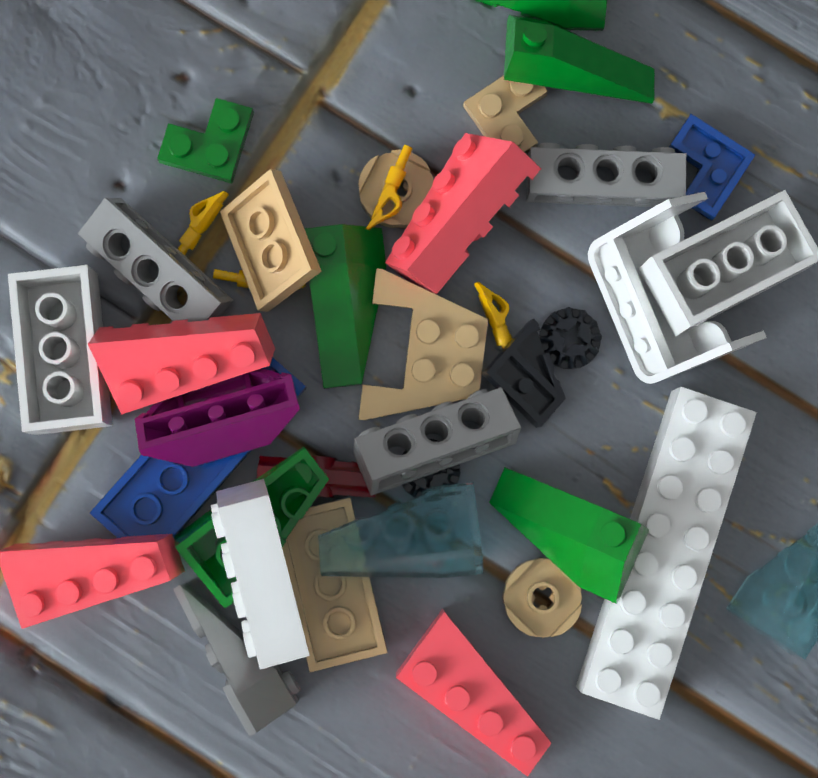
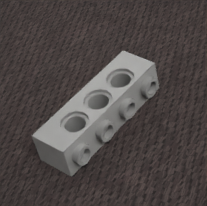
[526,143,686,207]
[77,198,234,323]
[353,387,521,496]

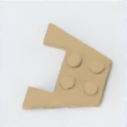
[359,268,488,420]

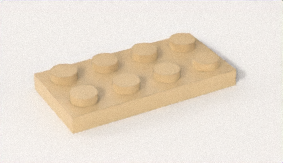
[282,498,388,672]

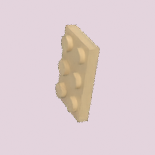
[220,169,321,312]

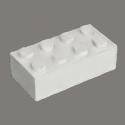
[638,190,818,337]
[8,265,113,435]
[210,479,310,670]

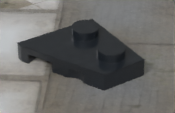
[482,319,566,428]

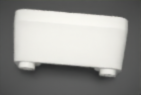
[588,192,767,384]

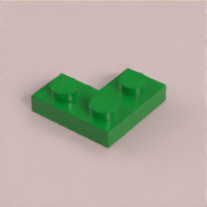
[157,98,254,184]

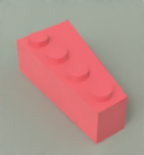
[385,133,541,294]
[88,313,275,415]
[0,534,185,629]
[396,608,551,777]

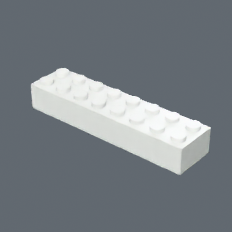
[576,387,757,720]

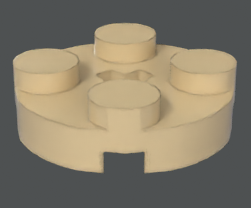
[358,149,433,229]
[502,558,582,638]

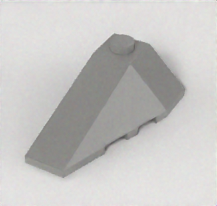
[173,583,301,737]

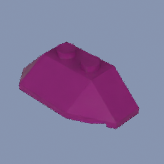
[135,368,300,467]

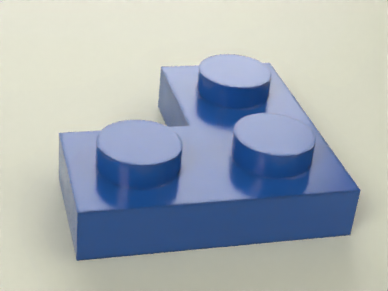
[669,114,755,221]

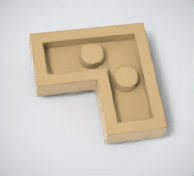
[463,76,548,154]

